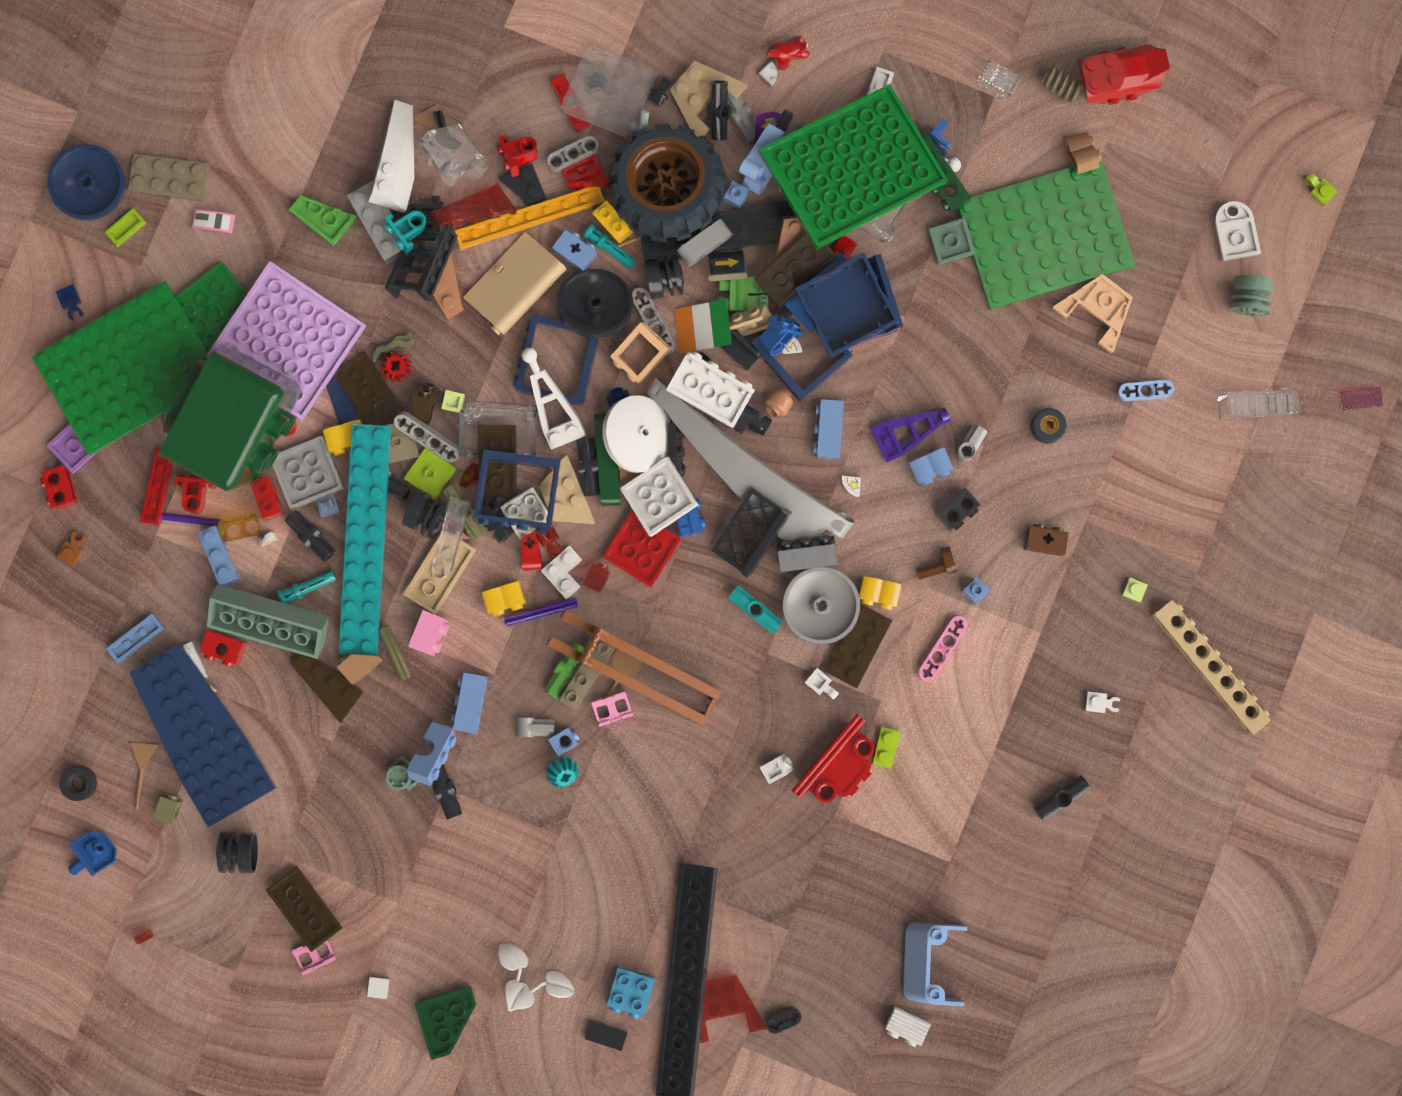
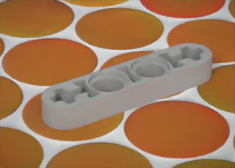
[632,288,675,356]
[394,411,461,463]

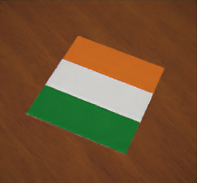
[674,299,731,354]

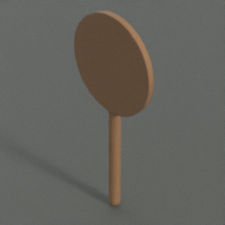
[602,649,643,707]

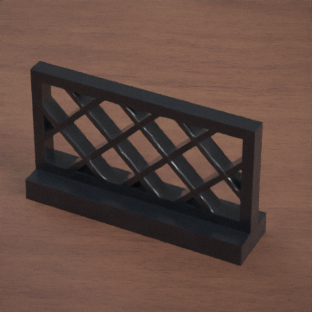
[711,488,792,578]

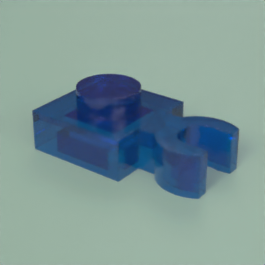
[56,284,84,321]

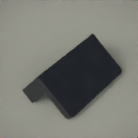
[719,330,760,371]

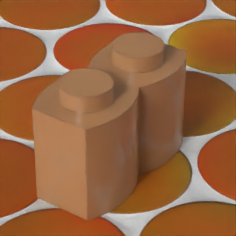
[1064,132,1102,174]

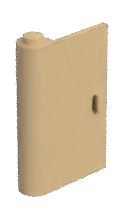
[463,232,566,335]

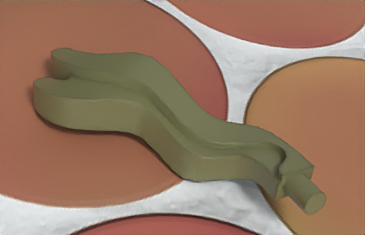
[372,332,414,363]

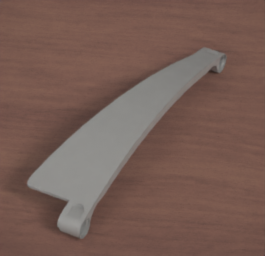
[646,376,855,541]

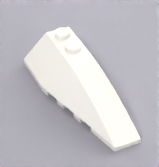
[368,100,414,213]

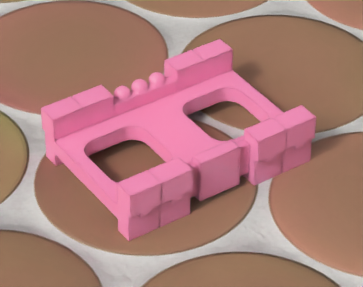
[591,689,633,727]
[292,941,337,976]

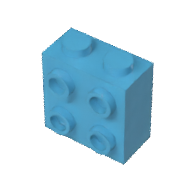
[607,966,656,1019]

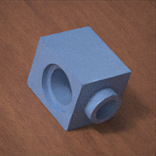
[723,181,749,209]
[961,577,991,605]
[548,728,580,756]

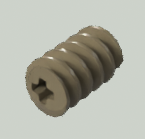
[1040,65,1082,105]

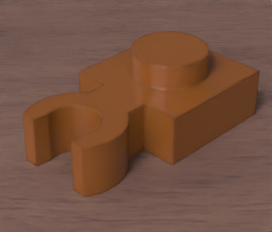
[56,531,87,567]

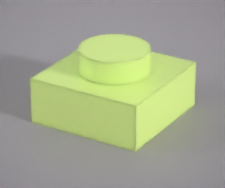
[441,390,465,414]
[1122,578,1148,603]

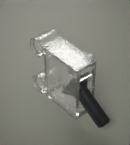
[418,110,490,187]

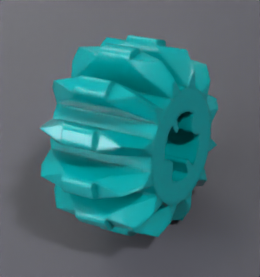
[546,755,579,789]

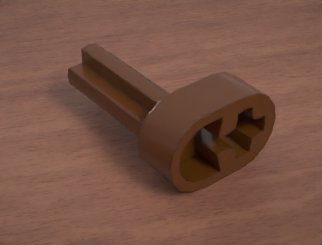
[916,546,957,580]

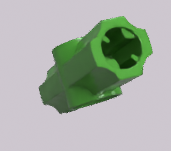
[544,642,585,699]

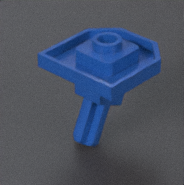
[68,830,117,876]

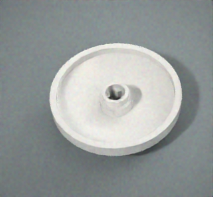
[603,396,671,473]

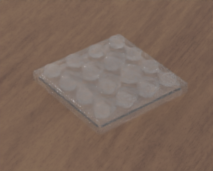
[560,44,658,138]

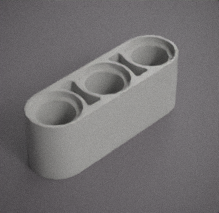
[547,136,599,173]
[677,219,733,267]

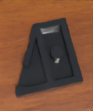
[499,163,547,206]

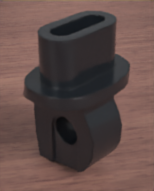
[648,76,672,106]

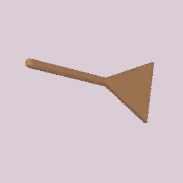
[413,104,458,165]
[130,742,159,809]

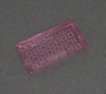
[1341,387,1383,411]

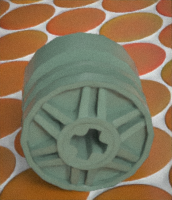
[1230,275,1275,317]

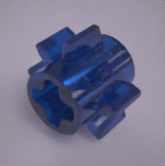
[606,387,629,408]

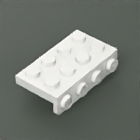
[666,351,755,428]

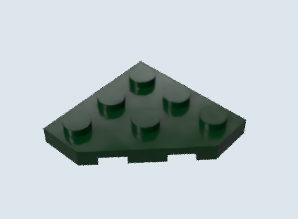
[415,986,477,1060]

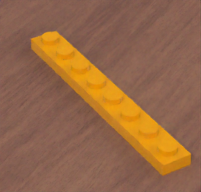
[455,187,605,250]

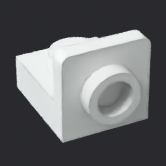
[760,753,794,784]

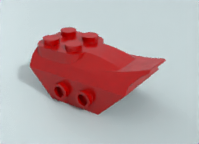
[1077,44,1170,105]

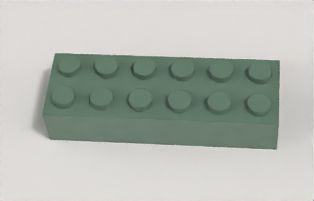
[207,584,329,659]

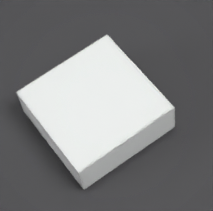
[367,977,390,999]

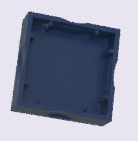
[794,252,899,358]

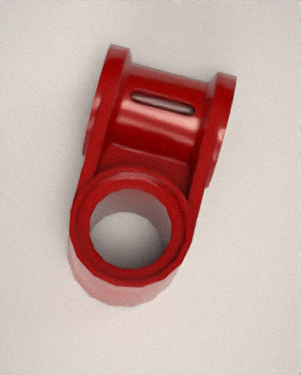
[521,534,542,571]

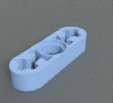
[1117,380,1174,401]

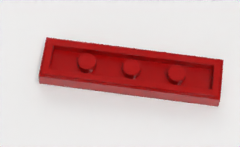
[140,448,174,526]

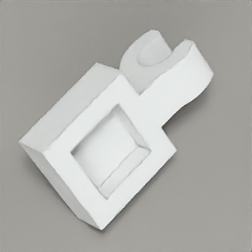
[805,668,839,700]

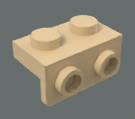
[729,305,772,337]

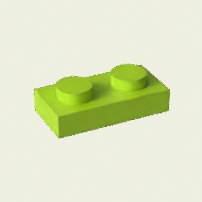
[872,727,900,769]

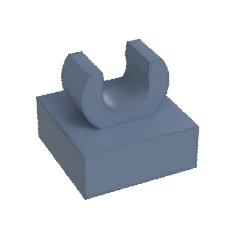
[315,493,341,518]

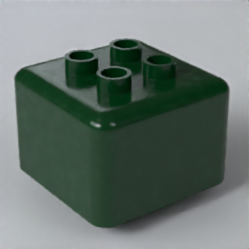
[159,349,300,491]

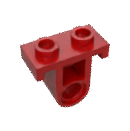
[496,135,538,177]
[174,474,216,514]

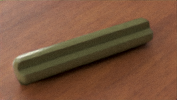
[379,626,411,680]

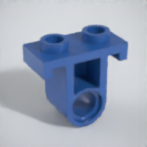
[759,315,803,356]

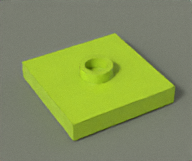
[404,448,457,500]

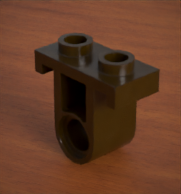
[410,383,440,426]

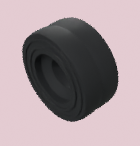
[59,766,97,801]

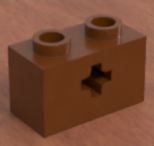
[1025,524,1069,556]

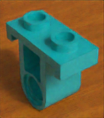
[383,211,426,254]

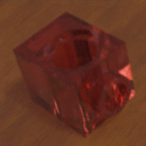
[583,562,611,593]

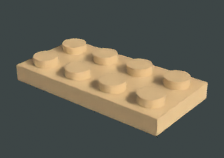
[403,529,477,615]

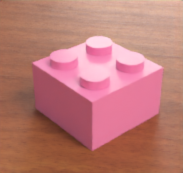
[408,610,450,656]

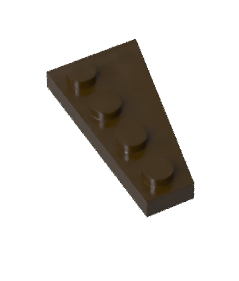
[290,653,364,723]

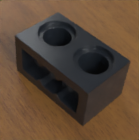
[935,488,981,531]

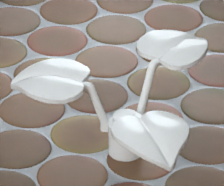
[497,943,575,1011]

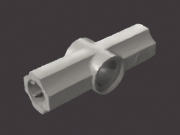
[728,92,755,143]

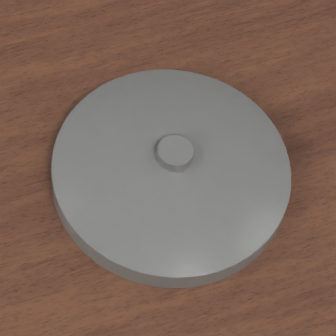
[783,567,860,644]

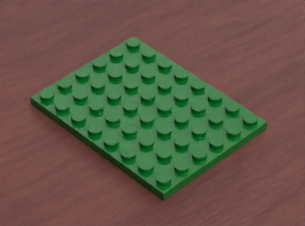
[758,84,948,250]
[958,161,1136,310]
[32,280,208,456]

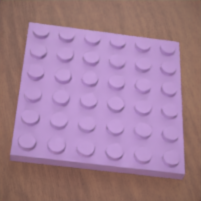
[206,261,366,421]

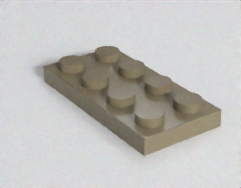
[128,154,210,202]

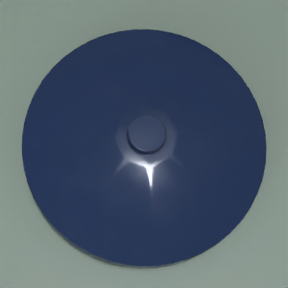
[48,144,125,221]

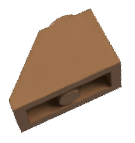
[337,654,384,685]

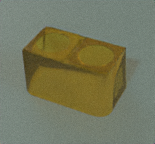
[218,513,263,543]

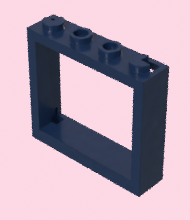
[751,310,853,402]
[513,316,599,407]
[474,449,561,533]

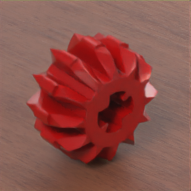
[380,351,413,383]

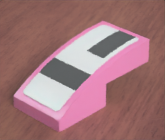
[192,209,235,234]

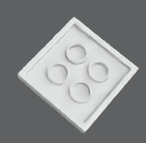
[620,457,698,537]

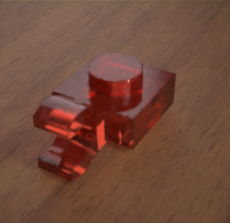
[534,525,563,558]

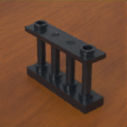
[385,223,458,301]

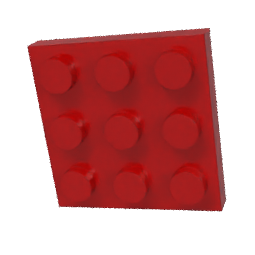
[603,510,682,588]

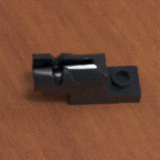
[733,404,772,436]

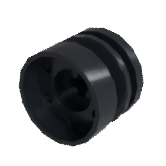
[644,255,684,300]
[402,489,450,539]
[216,832,258,873]

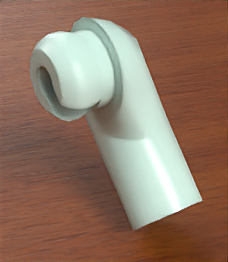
[630,110,650,132]

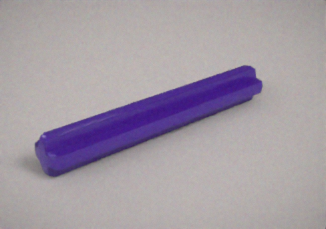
[504,597,579,626]

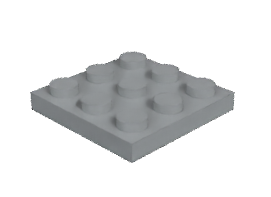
[272,435,344,510]

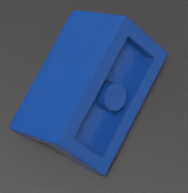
[930,119,950,157]

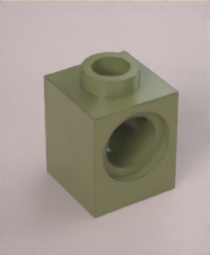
[153,794,183,825]

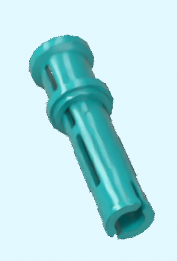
[583,224,637,270]
[277,570,336,604]

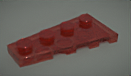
[431,183,516,229]

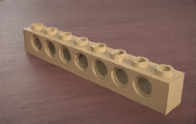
[1151,600,1271,735]

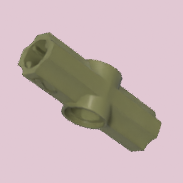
[443,483,487,540]

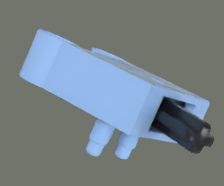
[739,110,793,195]

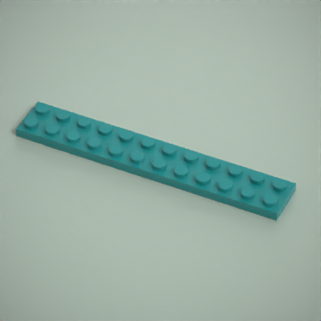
[339,424,392,656]

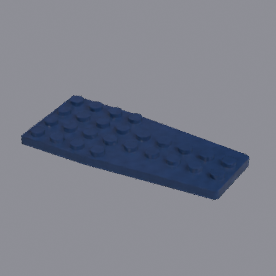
[130,644,276,827]

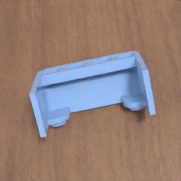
[903,922,967,1006]

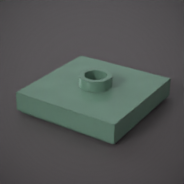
[928,217,976,265]

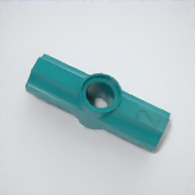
[728,585,783,635]

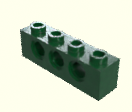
[923,135,971,214]

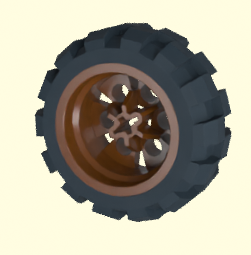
[608,124,725,242]

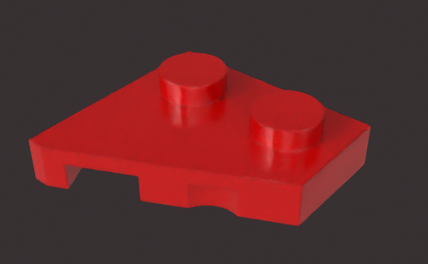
[561,154,609,188]

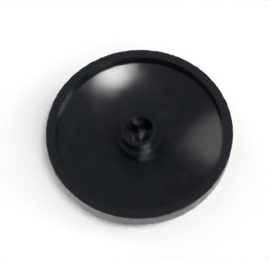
[557,269,633,338]

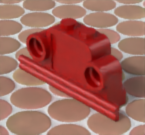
[791,714,874,803]

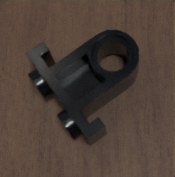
[404,195,444,234]

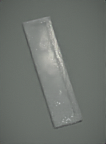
[431,497,470,576]

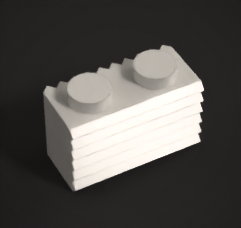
[885,1006,931,1047]

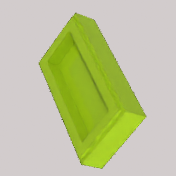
[104,208,146,247]

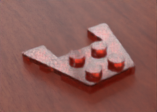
[700,974,767,1043]

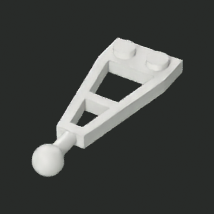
[522,348,586,450]

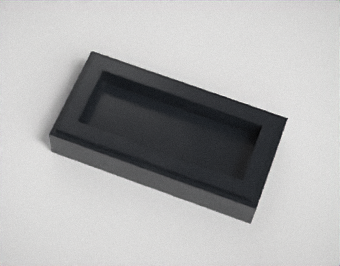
[585,1020,628,1051]

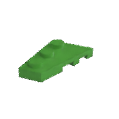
[289,195,358,246]

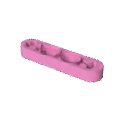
[918,616,967,682]

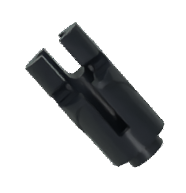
[482,495,514,544]

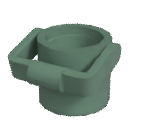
[386,755,418,791]

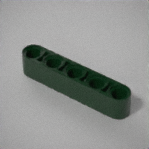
[594,413,621,507]

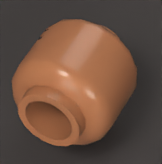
[765,389,793,418]

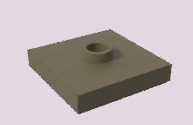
[383,421,419,464]

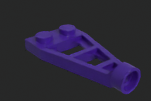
[870,407,951,463]

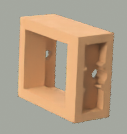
[610,322,672,383]

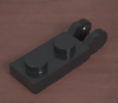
[668,423,686,477]

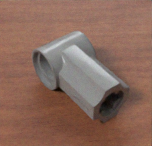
[956,424,988,462]
[517,718,555,737]

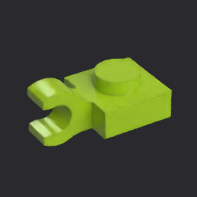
[1303,172,1337,206]

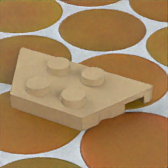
[539,455,596,525]

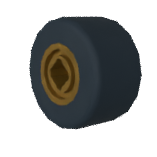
[1030,408,1067,444]

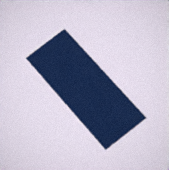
[326,375,359,425]

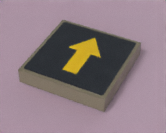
[707,250,747,282]

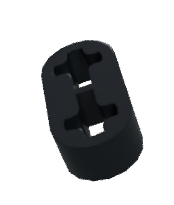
[766,1007,801,1034]

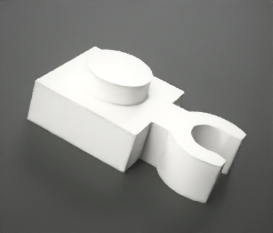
[1085,692,1120,713]

